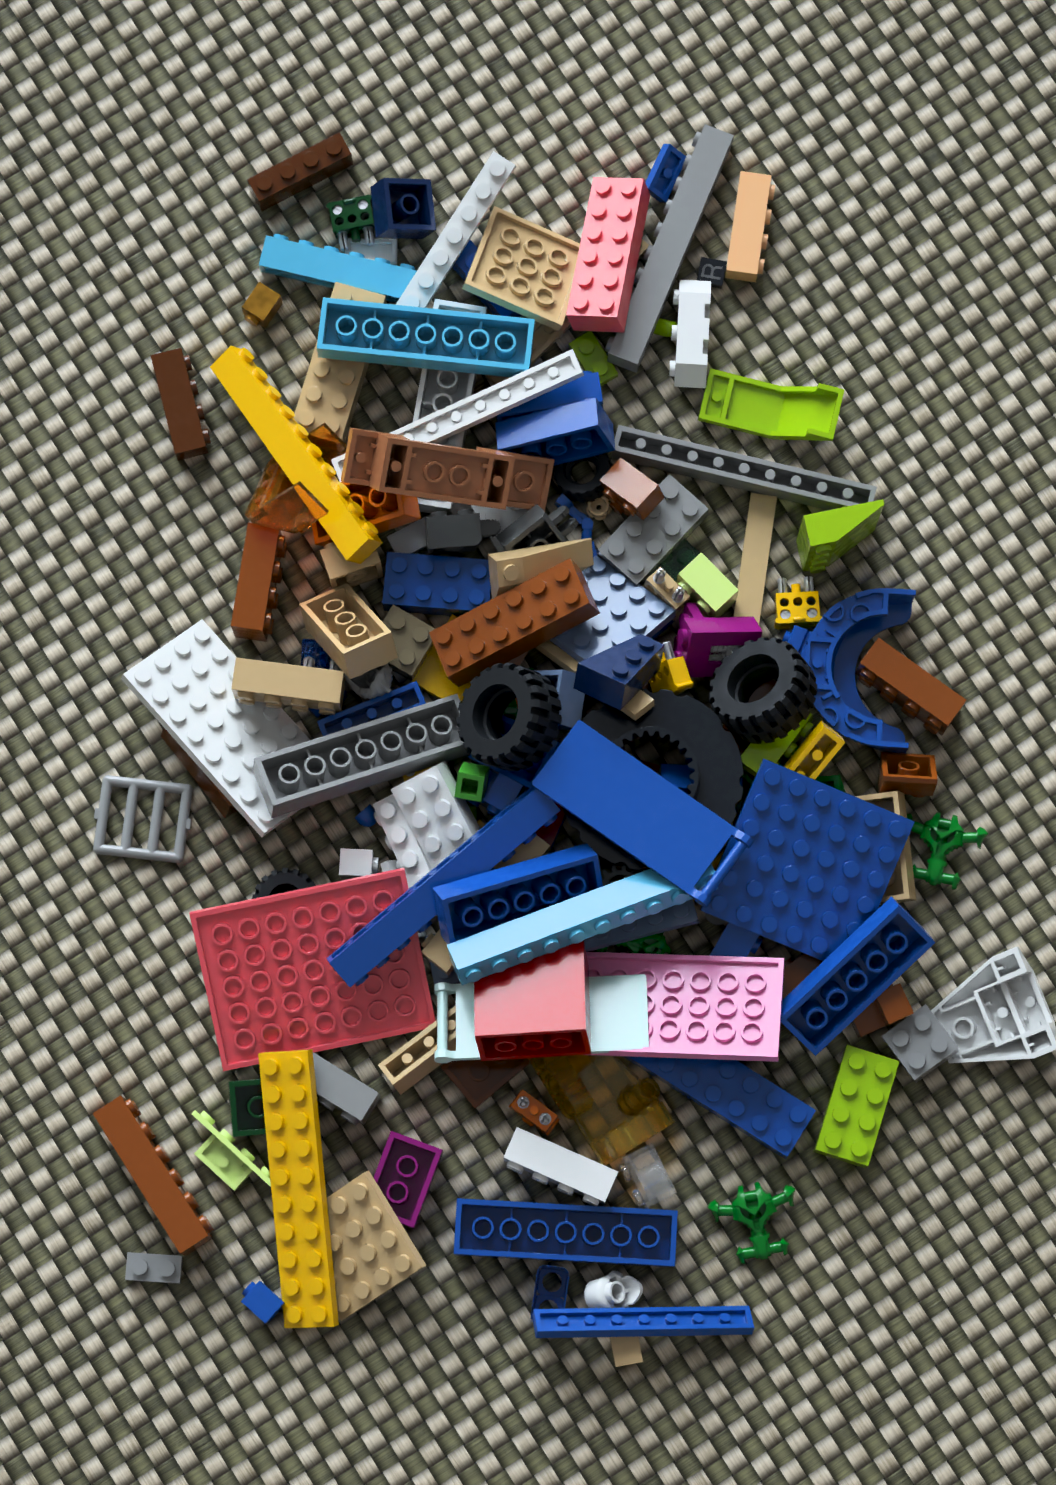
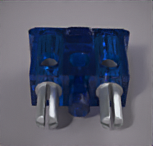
[301,639,342,671]

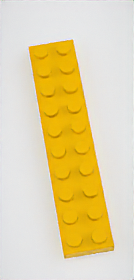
[258,1049,339,1328]

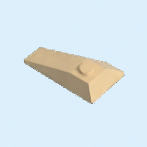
[488,538,594,599]

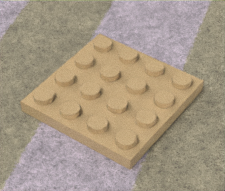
[462,206,580,331]
[327,1170,426,1321]

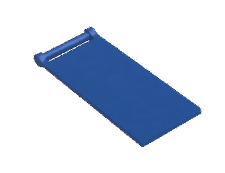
[532,720,754,907]

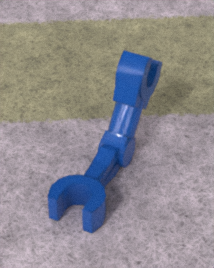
[554,493,597,557]

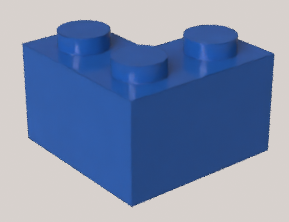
[465,763,525,817]

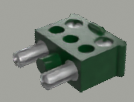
[326,195,375,252]

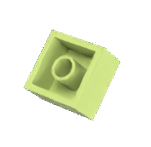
[676,552,739,617]

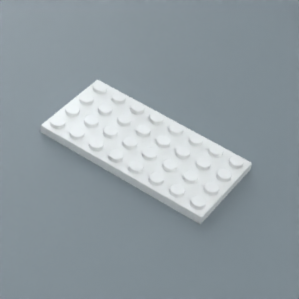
[121,619,310,837]

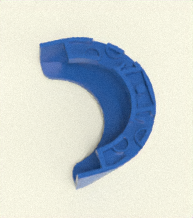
[804,588,916,753]

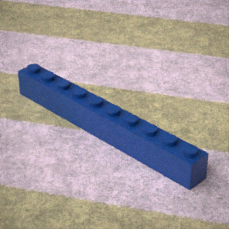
[326,786,561,987]

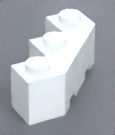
[669,280,711,388]

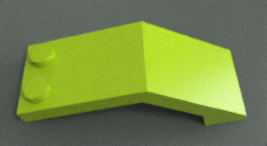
[698,368,845,441]

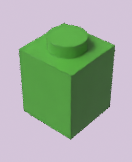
[455,762,490,802]

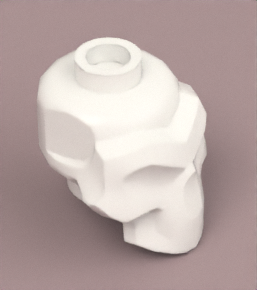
[584,1271,643,1308]

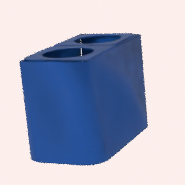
[531,1265,569,1321]

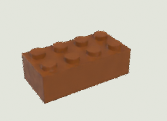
[231,522,287,642]
[855,637,967,735]

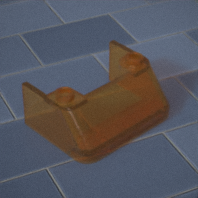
[245,423,347,534]

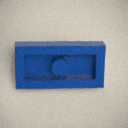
[645,144,686,202]

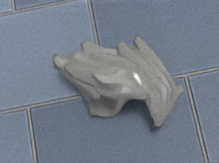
[345,663,393,699]

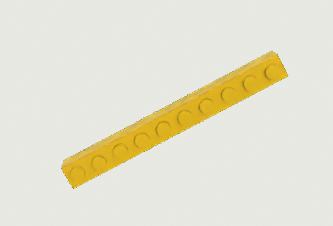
[210,346,383,564]

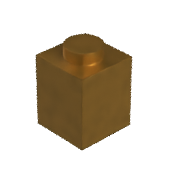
[242,282,283,329]

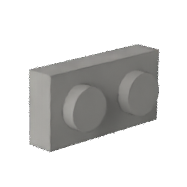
[125,1252,183,1284]

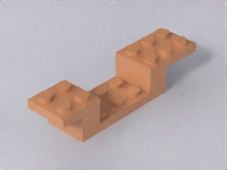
[341,428,554,512]

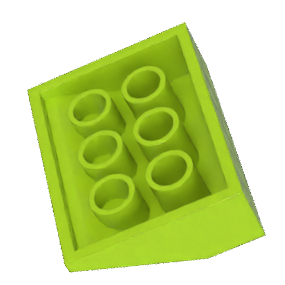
[796,499,884,573]

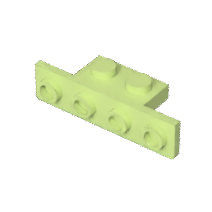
[192,1110,271,1191]

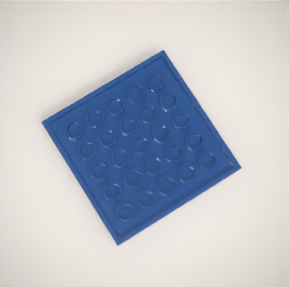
[700,758,915,961]

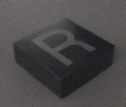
[697,257,727,289]

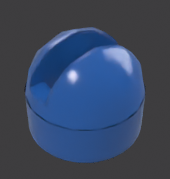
[354,804,377,827]

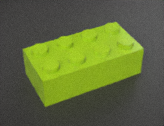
[813,1045,900,1168]

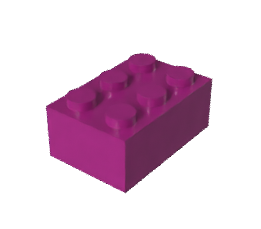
[373,1131,443,1229]

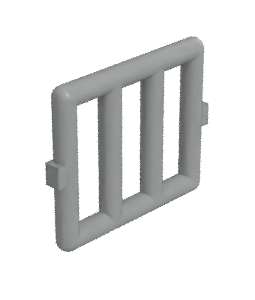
[93,775,193,863]

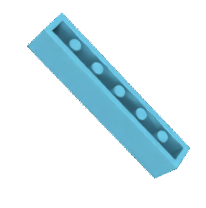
[259,234,417,303]

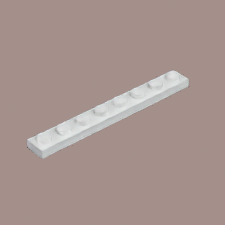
[396,151,516,308]

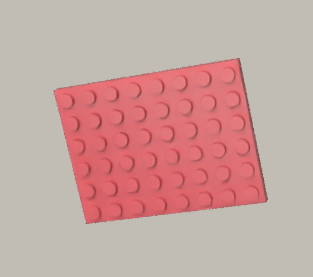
[189,868,436,1071]

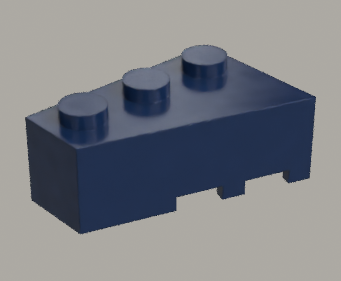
[573,634,664,710]

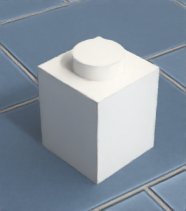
[339,848,379,879]

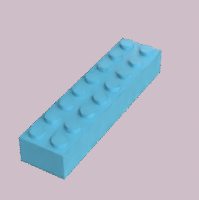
[317,297,535,377]

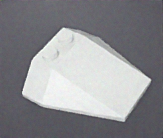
[931,946,1056,1063]

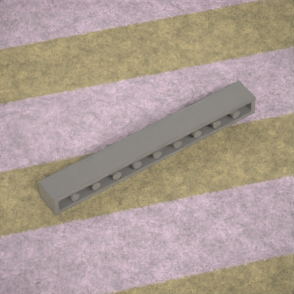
[605,124,734,373]
[611,425,877,510]

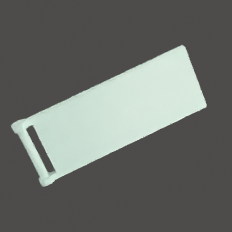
[434,974,649,1064]

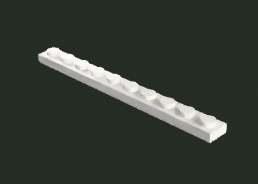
[331,349,584,482]

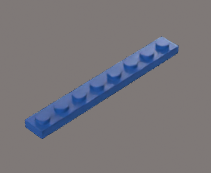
[532,1306,754,1338]

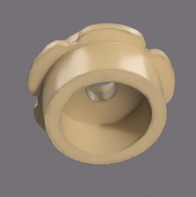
[586,495,612,520]

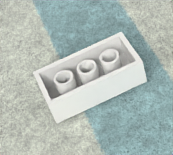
[390,761,480,869]
[503,1127,618,1206]

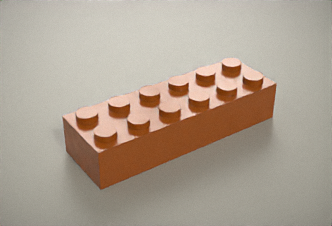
[429,558,600,687]
[93,1095,214,1256]

